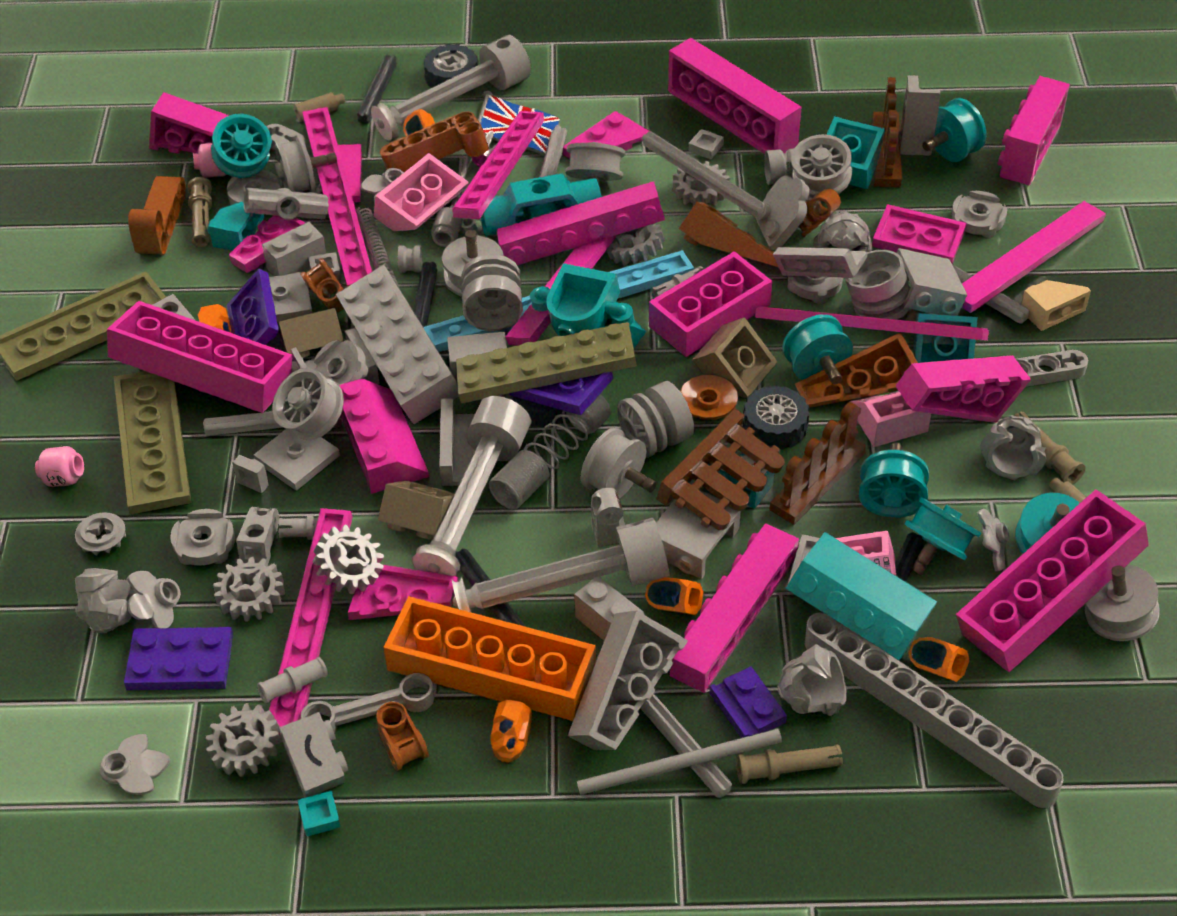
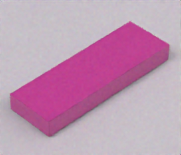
[338,144,362,202]

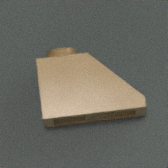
[1021,280,1091,331]

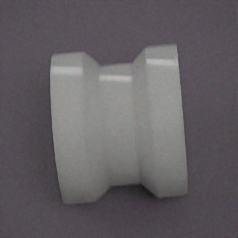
[398,245,423,273]

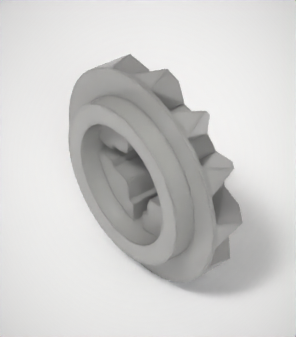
[75,512,126,556]

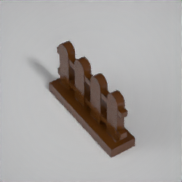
[872,77,902,188]
[769,402,866,525]
[656,409,785,530]

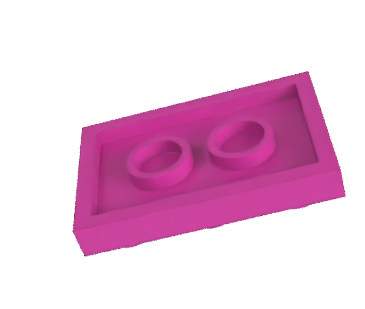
[872,204,966,264]

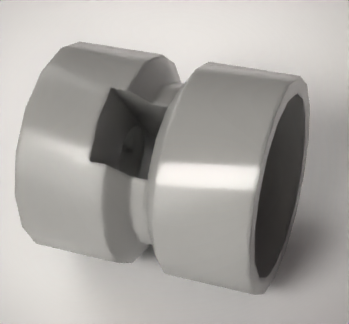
[764,148,794,185]

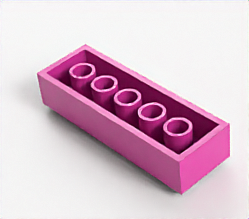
[668,38,801,154]
[107,301,292,413]
[956,489,1149,672]

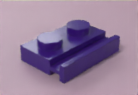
[709,666,787,738]

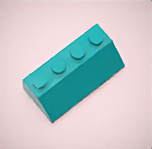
[786,532,937,660]

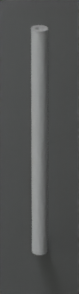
[577,729,782,795]

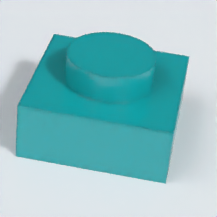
[297,791,341,837]

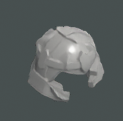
[813,211,872,252]
[979,415,1047,481]
[75,568,135,633]
[777,644,846,716]

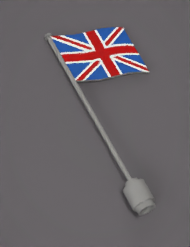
[431,91,560,247]

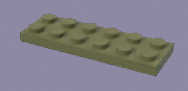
[0,271,172,381]
[456,322,637,403]
[114,371,192,514]

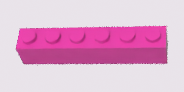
[497,181,665,265]
[670,523,799,693]

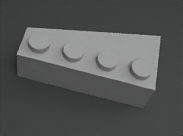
[568,610,688,750]

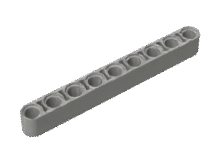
[805,613,1064,808]

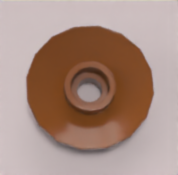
[680,375,738,420]

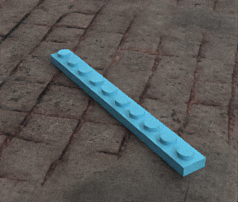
[423,250,694,352]

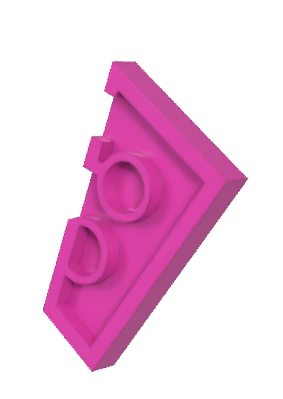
[562,111,649,159]
[229,215,305,273]
[348,565,459,620]

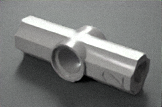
[243,188,329,220]

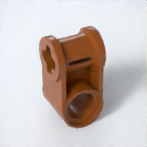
[799,189,841,237]
[300,258,344,312]
[376,702,429,771]

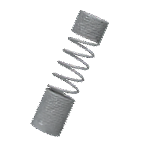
[489,394,611,509]

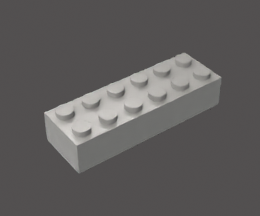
[336,265,459,424]

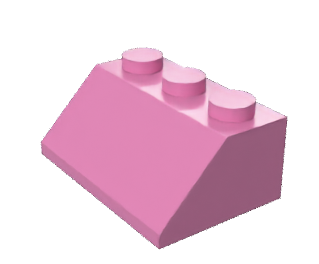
[373,153,469,231]

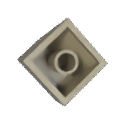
[277,308,344,358]
[693,317,777,398]
[378,481,455,539]

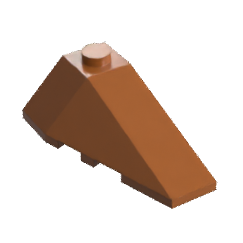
[679,201,779,267]
[795,332,918,408]

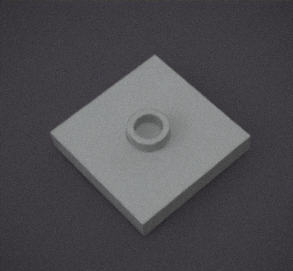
[269,272,312,322]
[253,429,340,491]

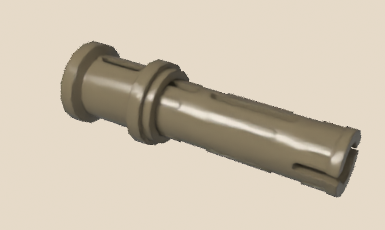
[188,177,212,247]
[1014,411,1086,484]
[735,744,843,784]

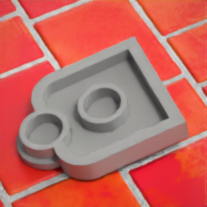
[755,178,809,250]

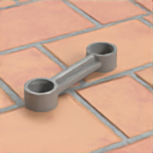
[301,673,434,733]

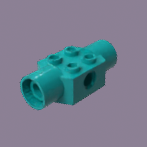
[480,173,602,237]

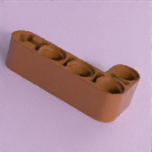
[380,111,489,172]
[128,176,186,255]

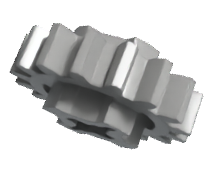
[672,161,730,206]
[606,223,665,265]
[313,525,384,594]
[213,557,285,621]
[206,703,282,776]

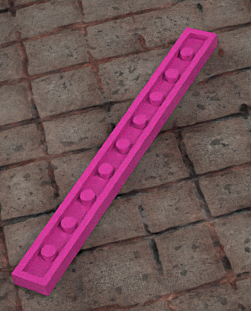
[302,107,372,287]

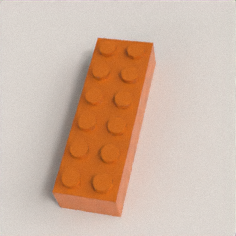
[383,596,596,721]

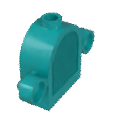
[530,263,634,336]

